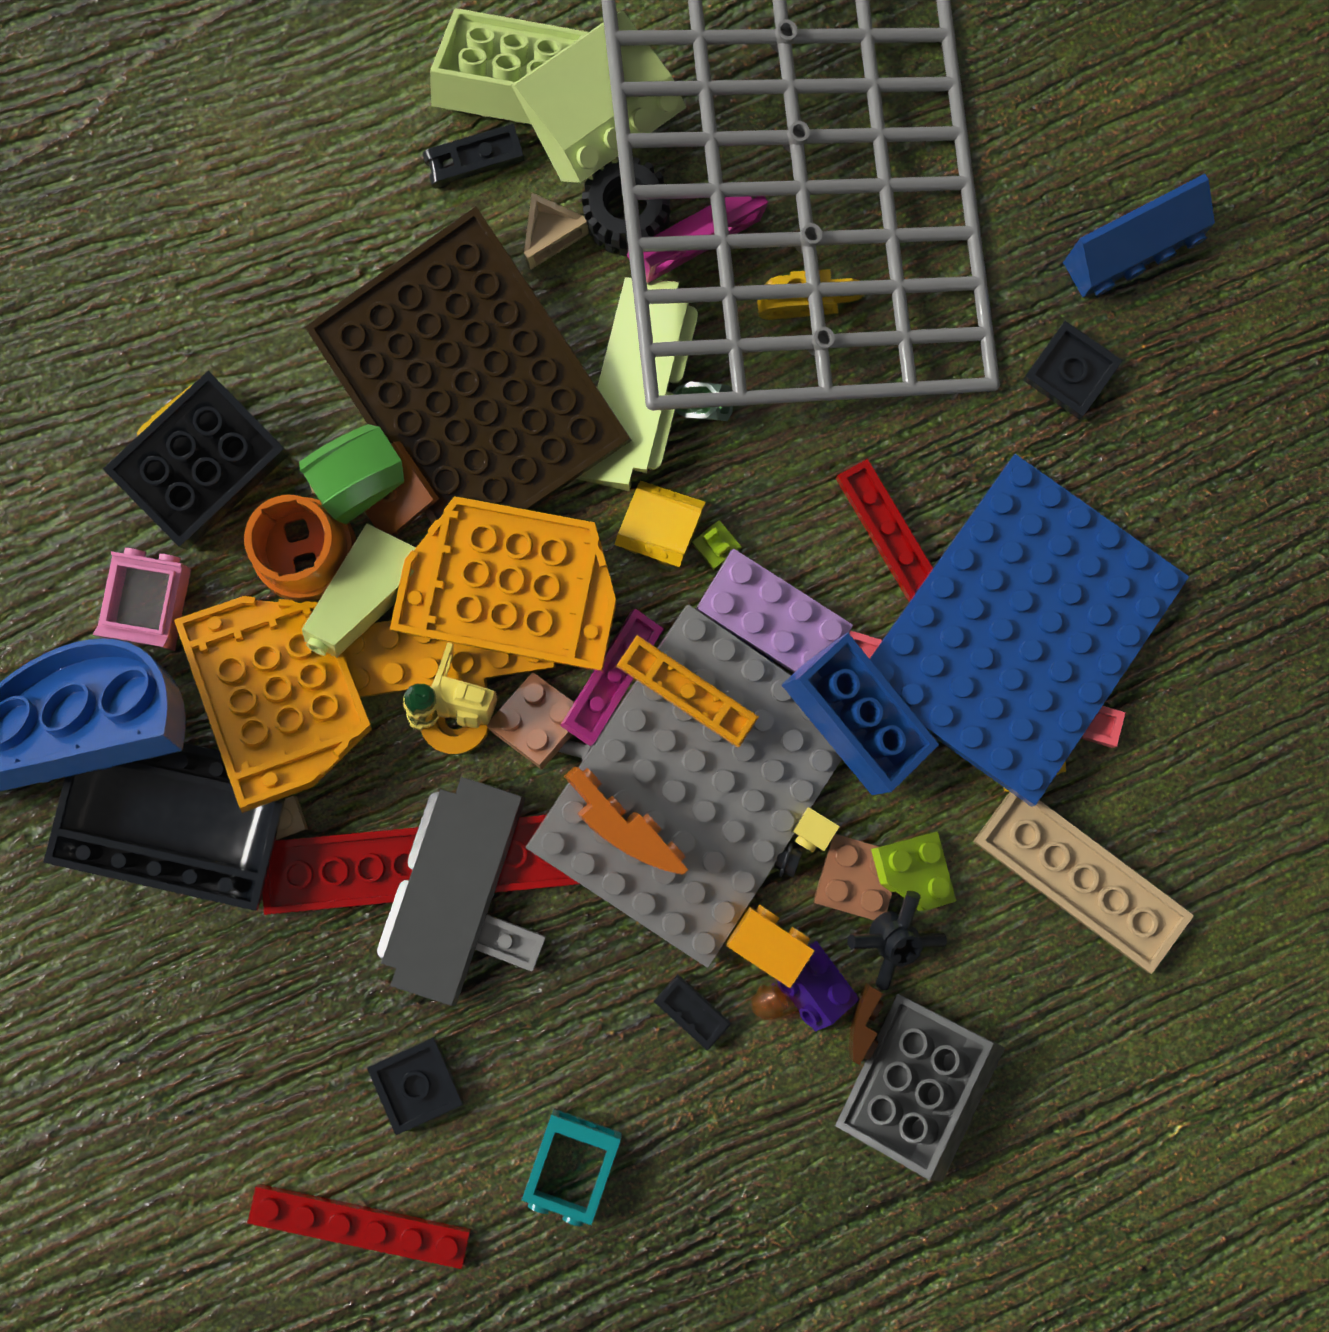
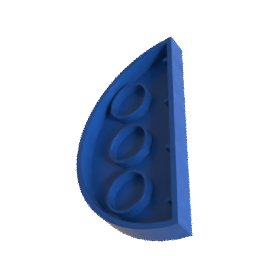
[0,638,186,791]

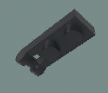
[422,123,525,189]

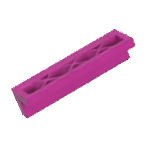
[627,196,768,284]

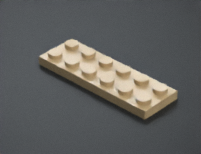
[973,792,1194,974]

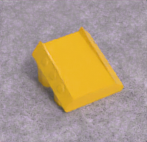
[614,480,706,567]

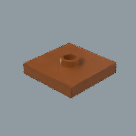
[365,441,439,537]

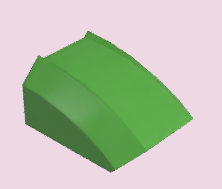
[299,424,404,524]

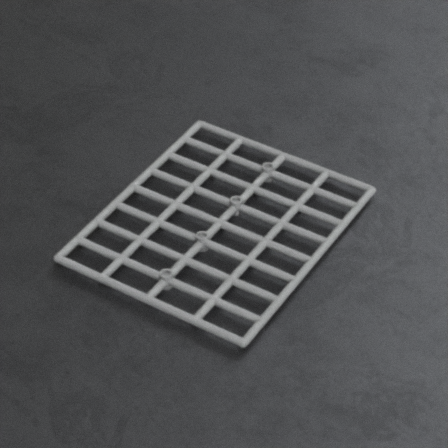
[601,0,1000,411]

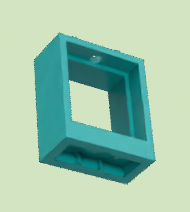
[522,1109,622,1227]

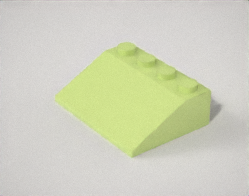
[430,8,588,124]
[511,11,687,183]

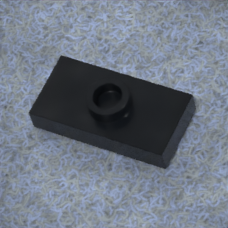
[654,973,732,1051]

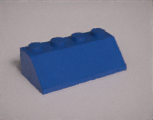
[1063,174,1215,298]
[782,633,939,795]

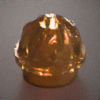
[751,983,789,1020]

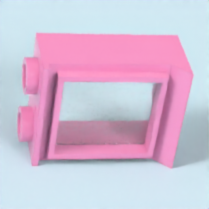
[92,548,191,651]

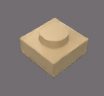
[275,796,308,841]

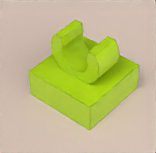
[692,520,742,571]

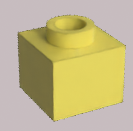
[793,807,840,853]

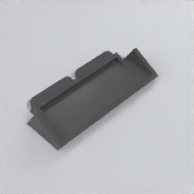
[377,777,526,1006]

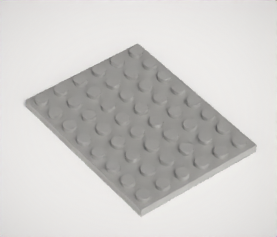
[525,605,842,968]

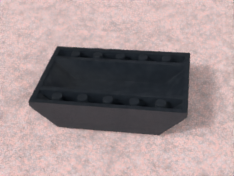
[43,742,286,911]

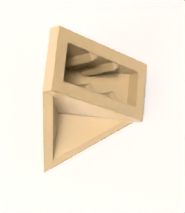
[524,193,589,270]

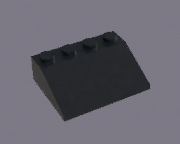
[103,370,290,550]

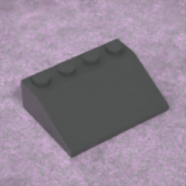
[835,994,1005,1182]

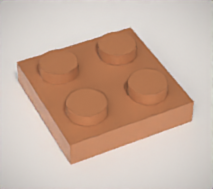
[487,672,574,770]
[813,834,892,920]

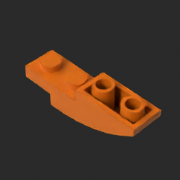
[564,767,688,875]

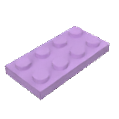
[696,549,853,673]

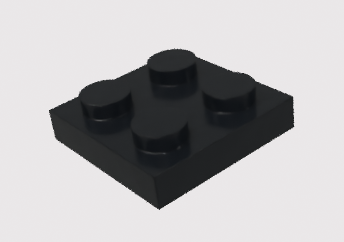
[1022,321,1123,420]
[367,1035,464,1135]

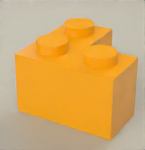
[725,904,815,988]

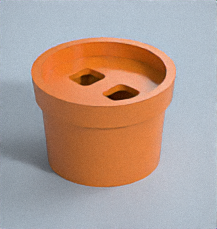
[244,495,356,602]

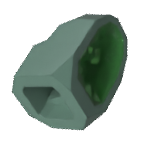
[672,382,733,421]

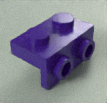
[776,941,860,1031]

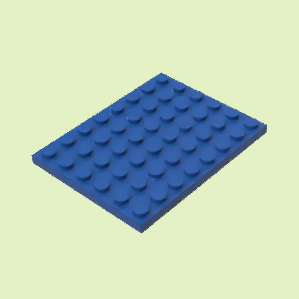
[869,454,1189,807]

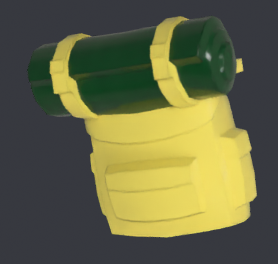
[403,642,497,731]

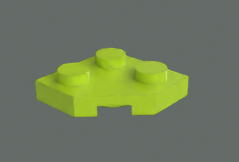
[871,831,956,911]

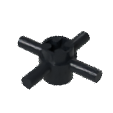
[847,891,947,990]

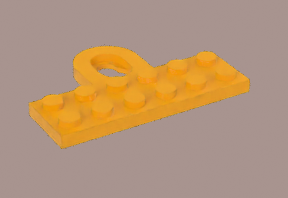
[342,620,556,754]

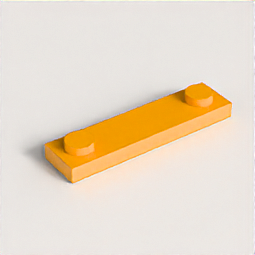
[616,635,759,748]

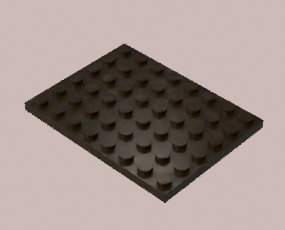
[305,206,632,524]

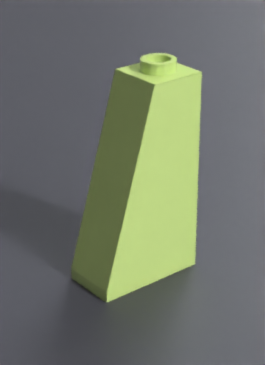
[302,523,416,658]

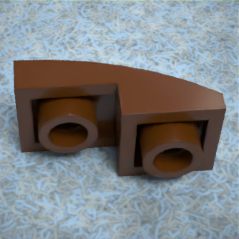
[849,983,884,1066]

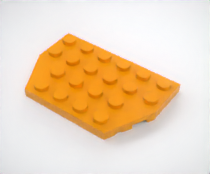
[390,496,617,672]
[174,596,371,813]

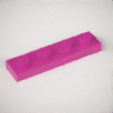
[560,609,664,746]

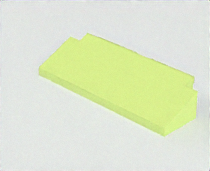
[576,277,698,492]

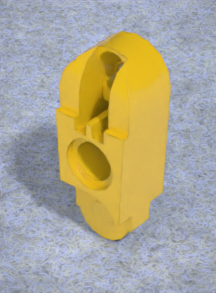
[757,269,863,320]

